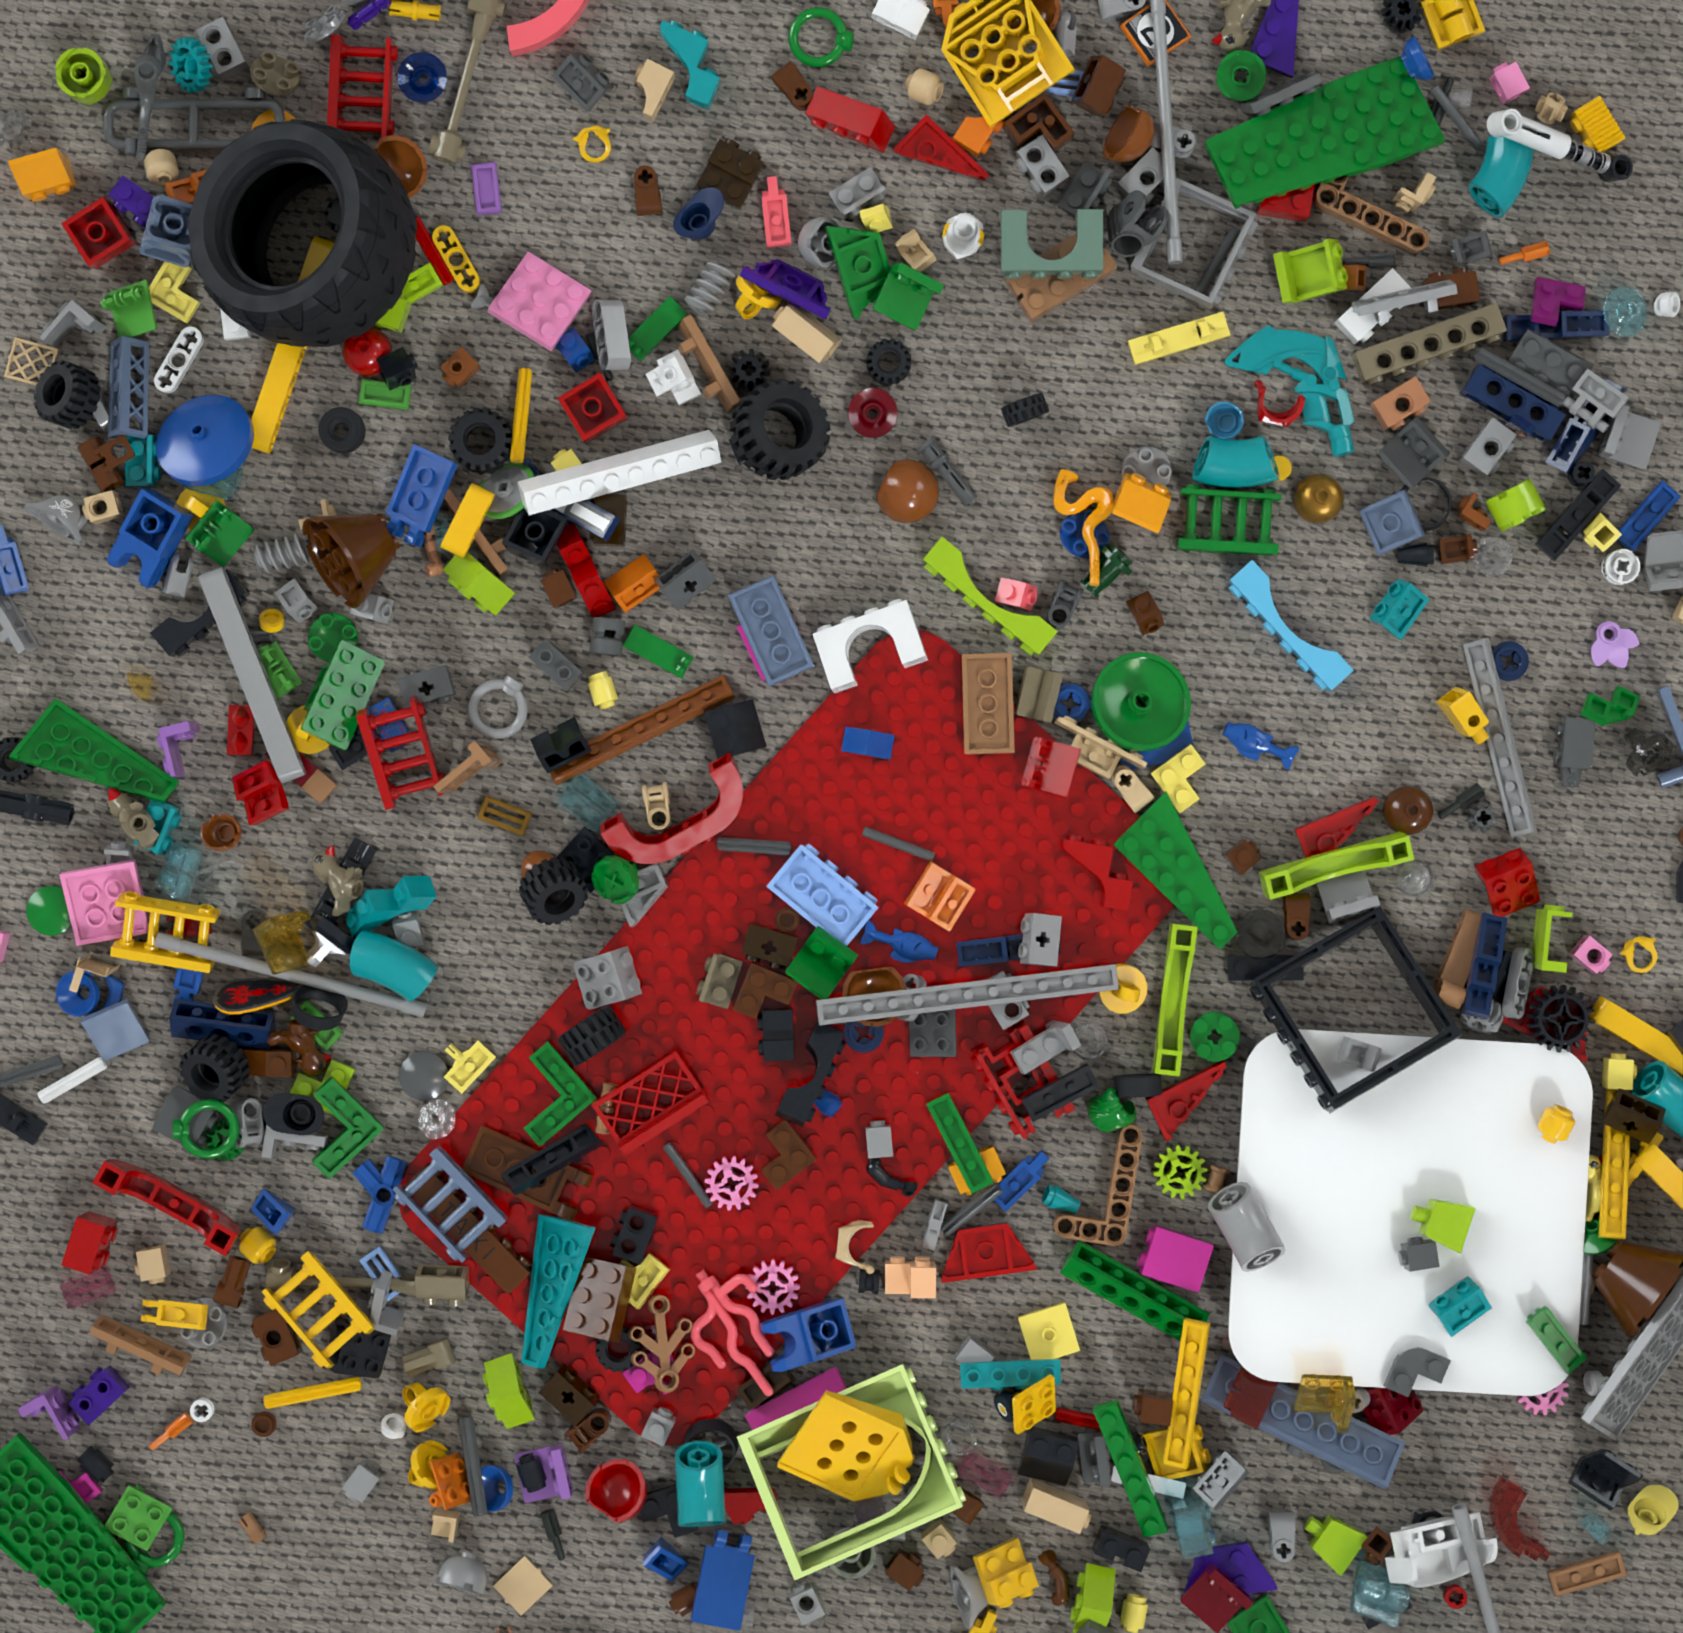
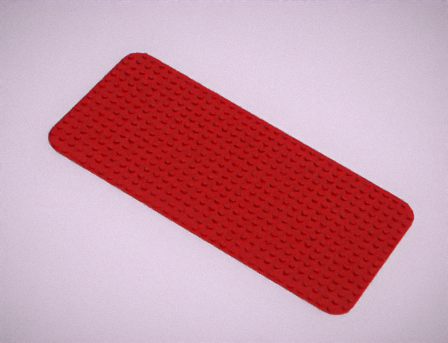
[398,630,1174,1446]

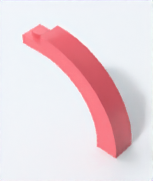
[507,0,589,57]

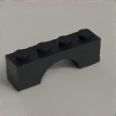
[150,569,250,657]
[775,1021,846,1127]

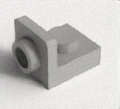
[275,578,318,623]
[641,1407,676,1447]

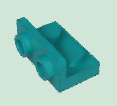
[125,435,161,487]
[1369,579,1430,640]
[133,800,182,855]
[1428,1276,1492,1337]

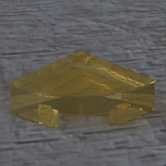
[127,672,154,701]

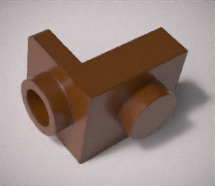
[1438,534,1478,565]
[1126,591,1164,636]

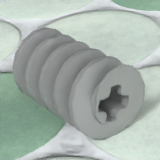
[684,262,735,319]
[254,534,309,576]

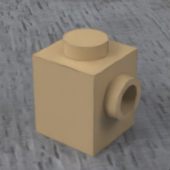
[135,1244,171,1284]
[921,1518,957,1559]

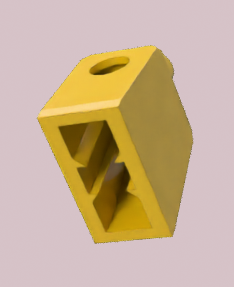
[1436,687,1489,745]

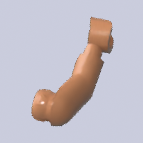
[423,524,443,577]

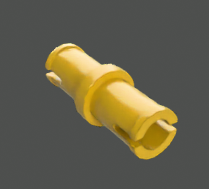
[389,0,441,22]

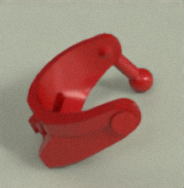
[1254,380,1305,427]

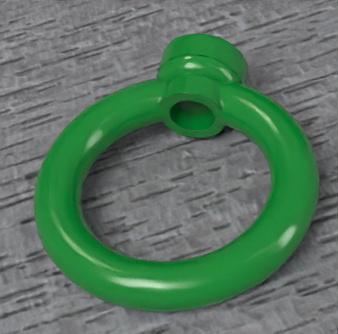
[788,7,854,67]
[172,1099,239,1159]
[124,1512,185,1574]

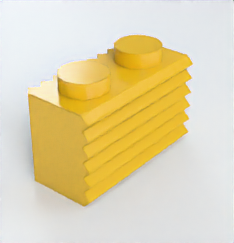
[1569,96,1625,154]

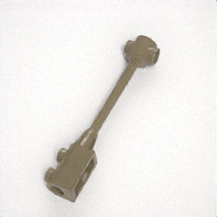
[428,0,506,165]
[266,1259,469,1306]

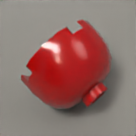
[342,327,392,377]

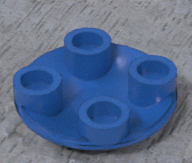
[1060,510,1110,558]

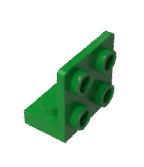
[872,262,944,330]
[785,926,858,1000]

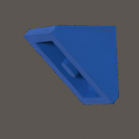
[841,727,895,760]
[251,1188,296,1234]
[642,1537,689,1582]

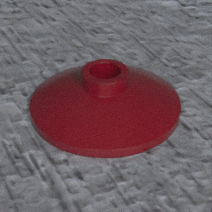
[848,388,898,438]

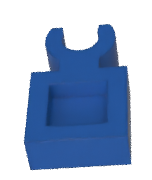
[173,968,204,1005]

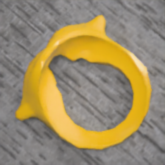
[573,125,611,163]
[1619,936,1658,973]

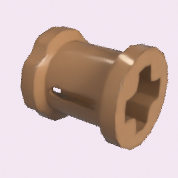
[1203,1164,1231,1193]

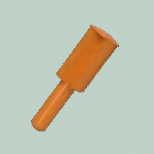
[1498,241,1550,265]
[149,1411,194,1450]

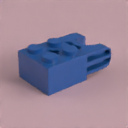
[107,489,194,589]
[760,1298,857,1372]

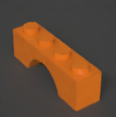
[953,59,1016,158]

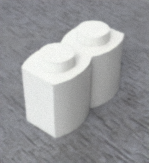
[871,0,930,40]

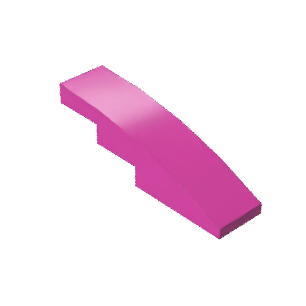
[745,1366,847,1430]

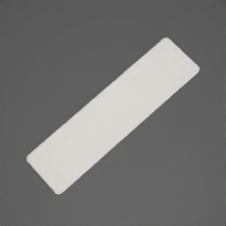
[1111,1466,1186,1499]

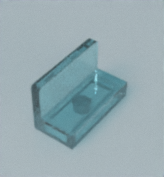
[557,773,619,832]

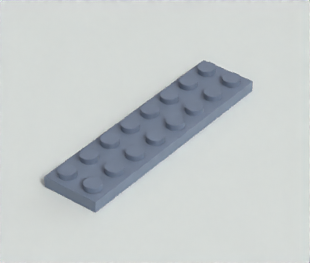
[1201,1354,1405,1490]

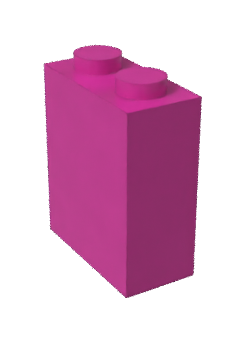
[1137,1224,1214,1293]

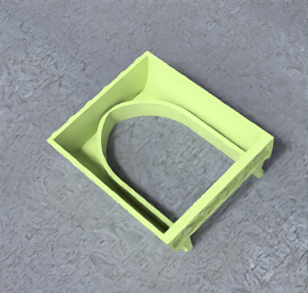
[737,1364,966,1581]

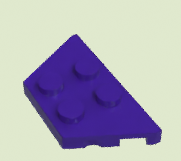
[740,259,831,319]
[1181,1542,1278,1597]

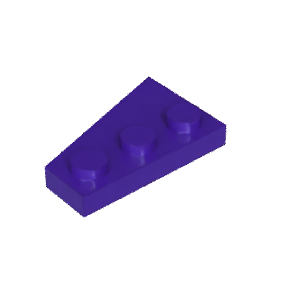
[1250,0,1299,78]

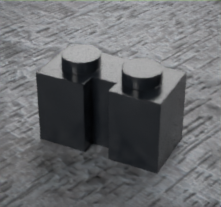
[530,717,592,774]
[758,1008,794,1061]
[1092,1524,1150,1572]

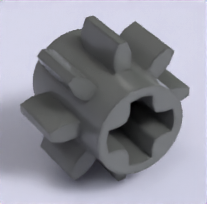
[1465,803,1498,833]

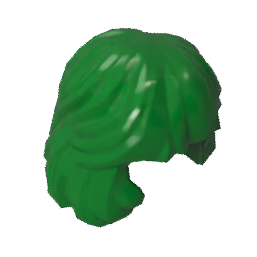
[1087,1087,1137,1133]

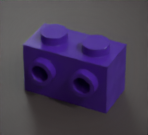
[108,175,153,228]
[68,1365,130,1426]

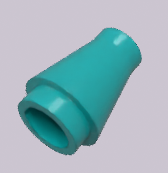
[1041,1185,1080,1214]

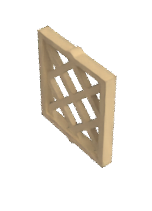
[4,337,59,386]

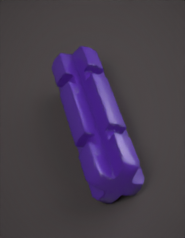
[348,0,391,30]

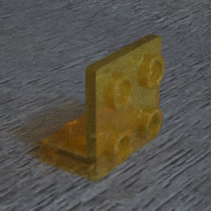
[253,910,311,975]
[1294,1374,1356,1433]

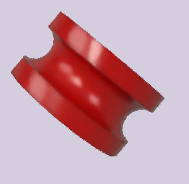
[1443,1584,1468,1609]

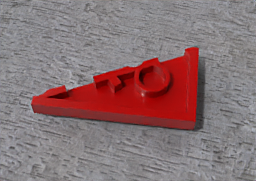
[893,115,989,181]
[1294,796,1378,858]
[1145,1060,1227,1142]

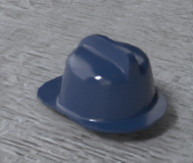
[673,187,724,241]

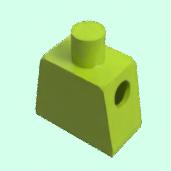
[1410,1199,1476,1254]
[1304,1515,1368,1576]

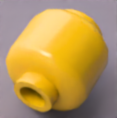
[1537,1104,1575,1144]
[239,1227,276,1264]

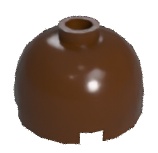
[1382,786,1434,835]

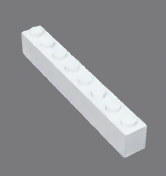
[518,430,721,515]

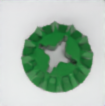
[205,1121,245,1161]

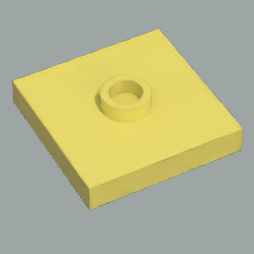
[1017,1302,1080,1360]

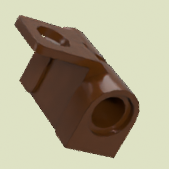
[77,435,135,493]

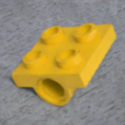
[1419,0,1485,51]

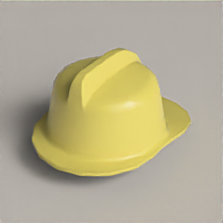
[1628,1485,1678,1536]

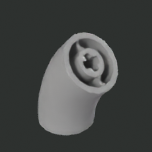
[1208,1182,1285,1272]

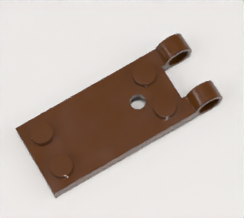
[462,1125,594,1221]

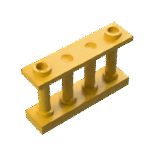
[110,891,221,973]
[262,1251,377,1368]

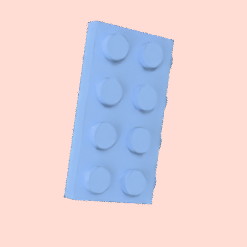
[766,843,879,946]

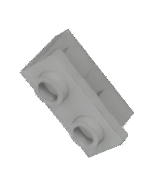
[828,167,887,220]

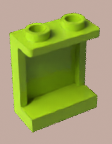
[1273,238,1348,304]

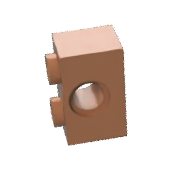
[1369,376,1431,431]

